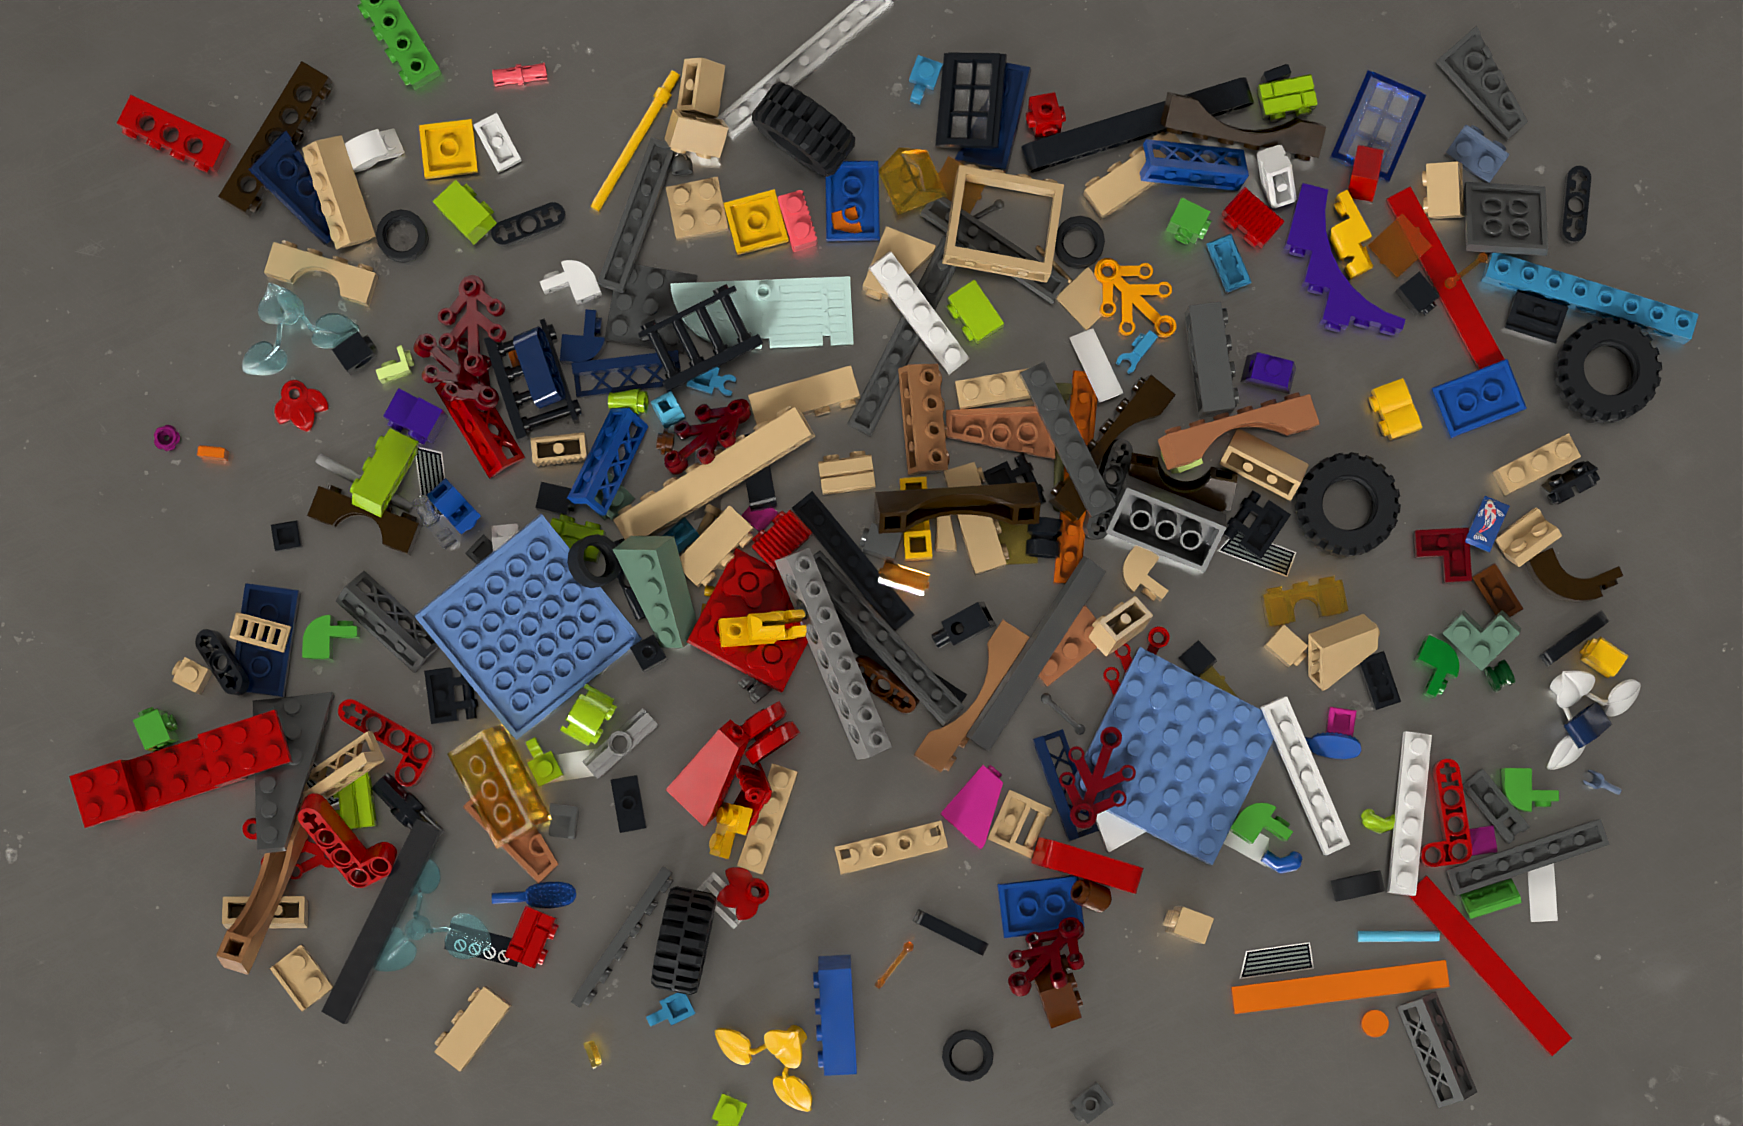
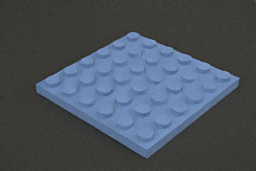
[414,514,642,740]
[1071,647,1274,865]

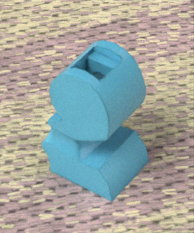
[650,390,686,428]

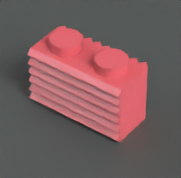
[778,190,818,252]

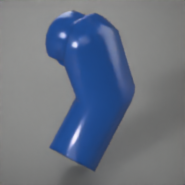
[1261,850,1303,874]

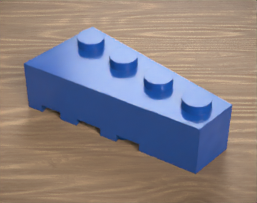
[813,954,857,1076]

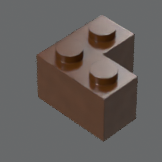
[1027,954,1083,1029]

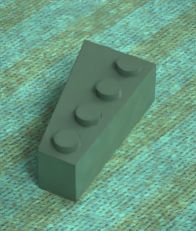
[613,536,697,648]

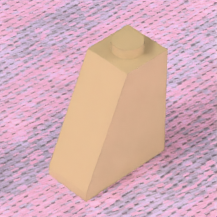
[863,226,936,300]
[1308,614,1380,691]

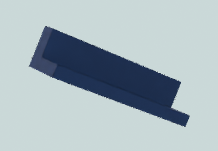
[571,350,683,398]
[1032,729,1099,842]

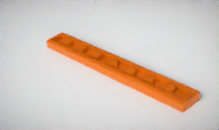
[1053,370,1098,584]
[1231,960,1450,1014]

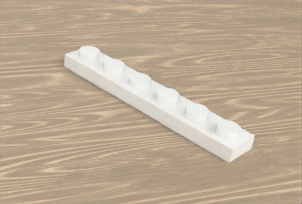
[1261,696,1350,855]
[1387,731,1432,896]

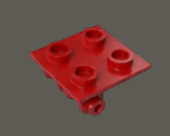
[733,762,772,834]

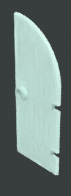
[670,276,854,349]

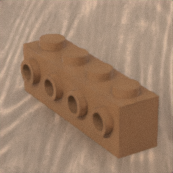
[898,364,950,475]

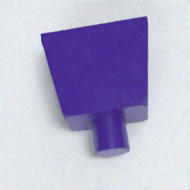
[1240,352,1296,394]

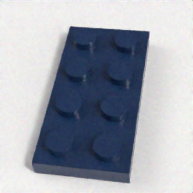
[232,583,300,697]

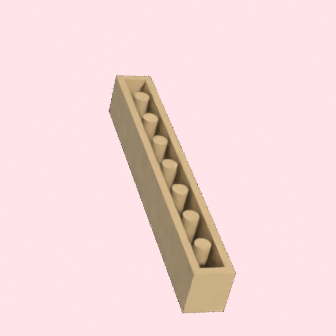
[613,406,815,540]

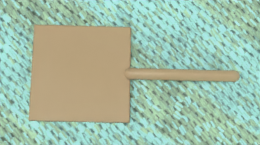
[1036,245,1119,331]

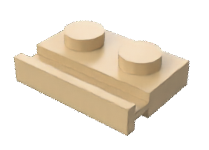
[269,944,334,1012]

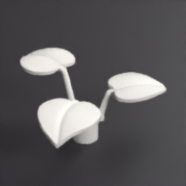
[1547,671,1641,770]

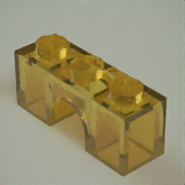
[1260,576,1349,628]

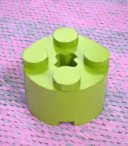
[560,683,617,746]

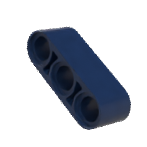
[513,326,566,409]
[1564,702,1612,749]

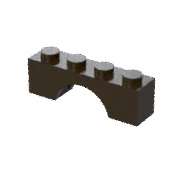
[1127,452,1237,512]
[307,484,422,556]

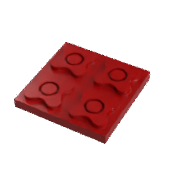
[686,548,808,693]

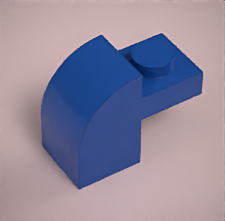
[426,478,481,534]

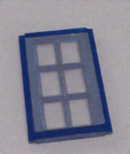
[1330,70,1426,182]

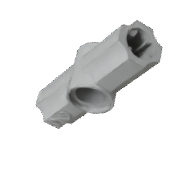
[582,708,658,779]

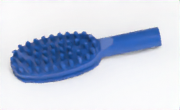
[1305,732,1361,759]
[492,882,576,908]

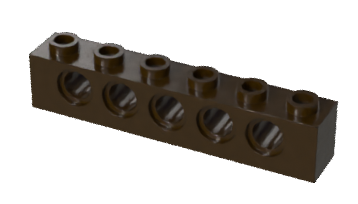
[218,61,333,217]

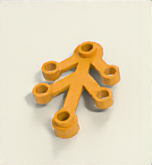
[1094,258,1176,338]

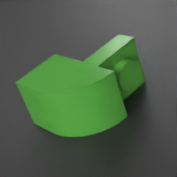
[302,615,360,659]
[1501,768,1559,812]
[1230,803,1293,844]

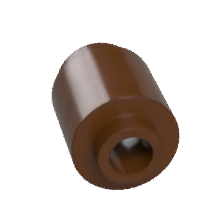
[1071,879,1112,913]

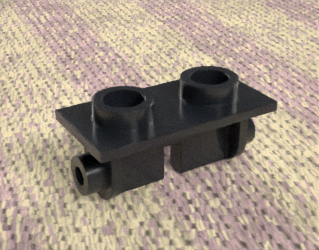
[1541,461,1600,505]

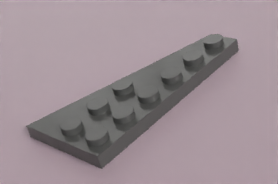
[253,692,335,854]

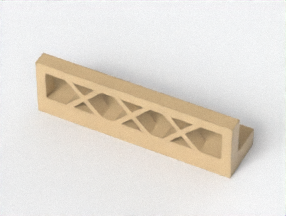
[297,731,385,811]

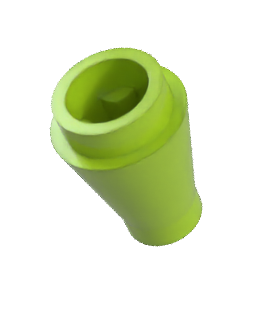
[608,388,649,415]

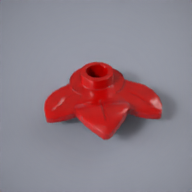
[274,380,328,431]
[717,867,769,920]

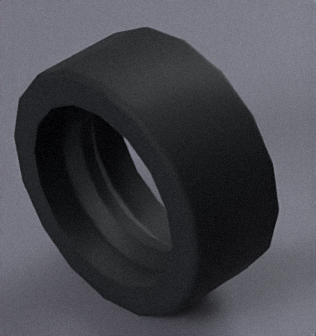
[376,209,428,262]
[1055,216,1105,269]
[567,534,621,588]
[1331,870,1385,902]
[942,1029,994,1082]

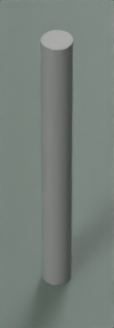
[316,453,415,513]

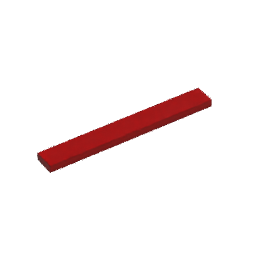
[1386,186,1505,370]
[1408,875,1572,1056]

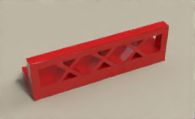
[435,374,525,479]

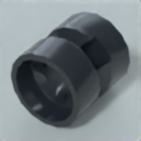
[1025,517,1063,559]

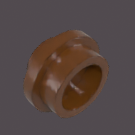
[656,428,675,455]

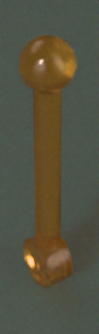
[1445,253,1488,289]
[875,942,914,989]

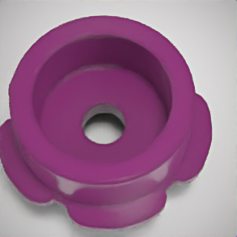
[154,425,180,451]

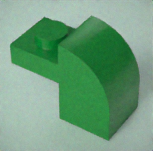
[1414,635,1459,698]

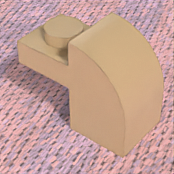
[1122,545,1168,601]

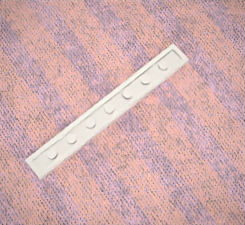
[717,0,894,140]

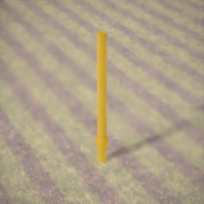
[590,70,680,212]

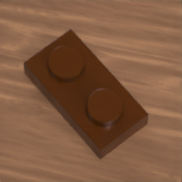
[1472,563,1523,617]

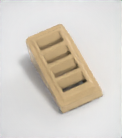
[935,515,957,552]
[230,612,291,653]

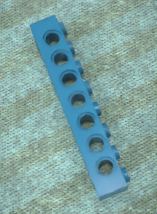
[1481,253,1699,344]

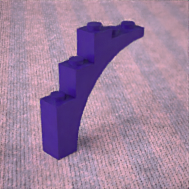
[1284,183,1406,335]

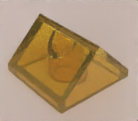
[879,147,947,215]

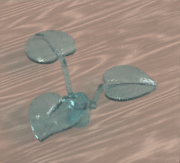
[242,283,359,375]
[374,858,492,972]

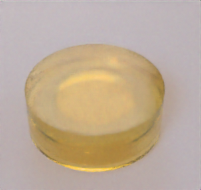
[583,1040,602,1069]

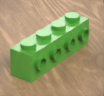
[357,0,442,90]

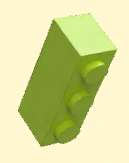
[350,428,418,517]

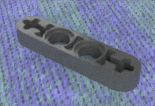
[1083,439,1133,539]

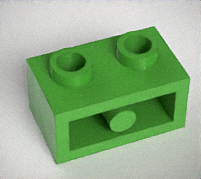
[1166,198,1212,245]
[133,707,179,752]

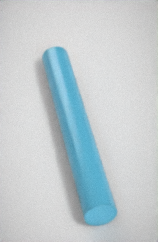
[1357,931,1440,942]

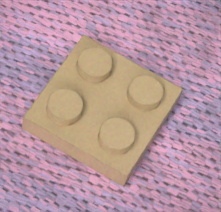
[666,176,729,240]

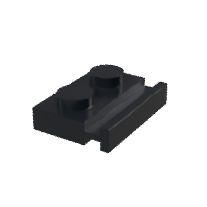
[1504,290,1569,344]

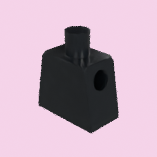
[931,602,996,648]

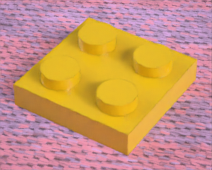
[419,119,479,179]
[723,189,789,256]

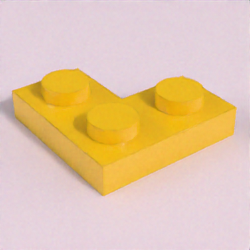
[709,802,753,859]

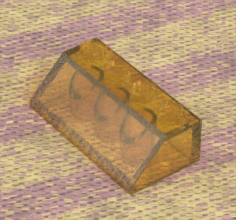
[447,724,552,849]

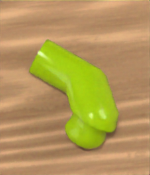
[1361,809,1395,834]

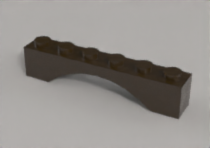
[1160,92,1326,161]
[1049,374,1176,522]
[874,482,1041,534]

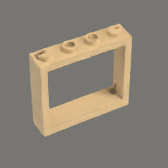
[942,164,1064,283]
[834,821,948,875]

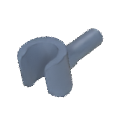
[1583,770,1622,795]

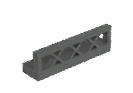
[336,571,439,673]
[1397,991,1477,1108]

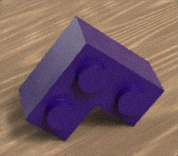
[383,388,448,445]

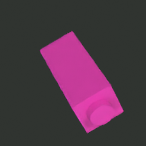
[940,765,1003,850]

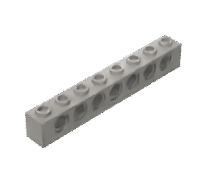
[775,547,892,760]

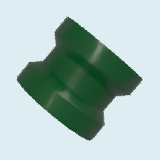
[1484,659,1516,692]

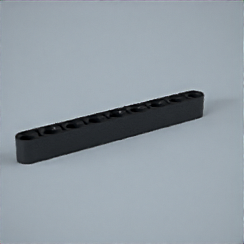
[1021,77,1254,173]

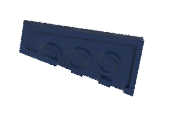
[955,63,1031,172]
[248,131,332,245]

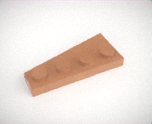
[946,406,1055,460]
[463,769,558,884]

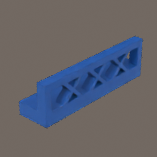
[1139,139,1249,191]
[567,408,648,516]

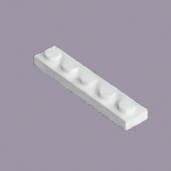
[869,252,970,375]

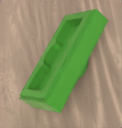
[1460,878,1522,919]

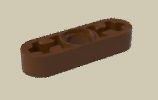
[855,656,920,713]

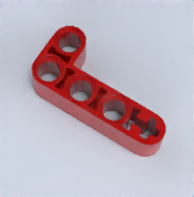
[338,699,435,787]
[1419,759,1472,867]
[298,793,397,888]
[1031,837,1144,894]

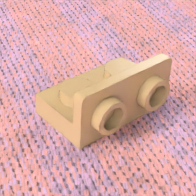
[1495,508,1562,567]

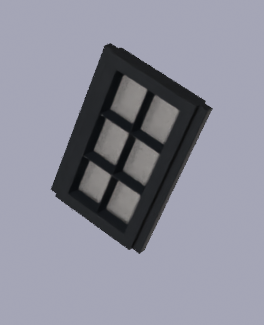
[935,52,1007,149]

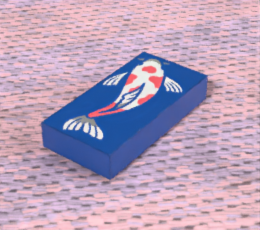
[1465,496,1510,552]

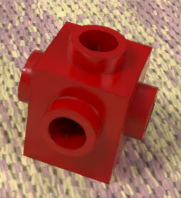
[1026,92,1066,137]

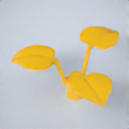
[714,1025,813,1112]

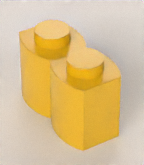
[1369,378,1422,441]
[1579,636,1628,678]

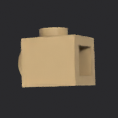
[172,657,212,695]

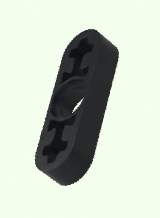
[1560,166,1591,244]
[491,202,566,247]
[1539,610,1610,667]
[195,629,250,696]
[913,909,989,956]

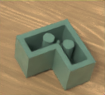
[1443,610,1522,671]

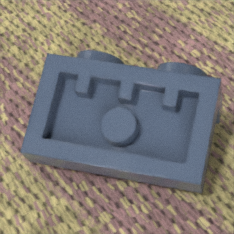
[1444,125,1510,183]

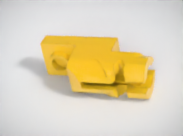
[1329,190,1374,279]
[718,609,806,647]

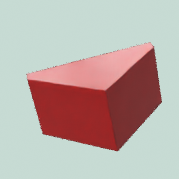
[1348,145,1384,202]

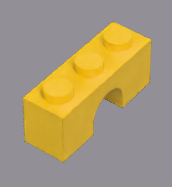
[899,476,932,561]

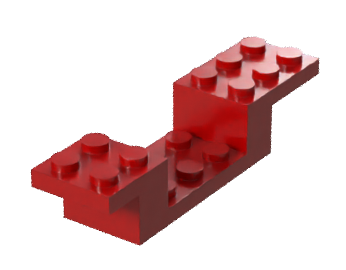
[69,710,293,828]

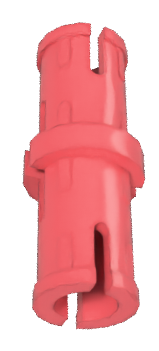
[492,63,547,87]

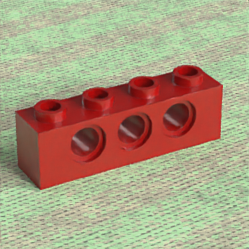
[117,94,231,173]

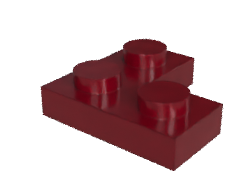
[1414,527,1472,583]

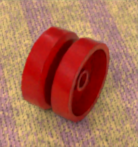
[740,701,801,765]

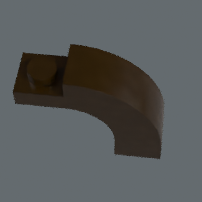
[1525,548,1623,603]

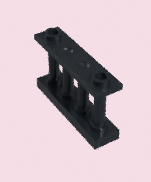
[638,284,763,392]
[484,318,582,443]

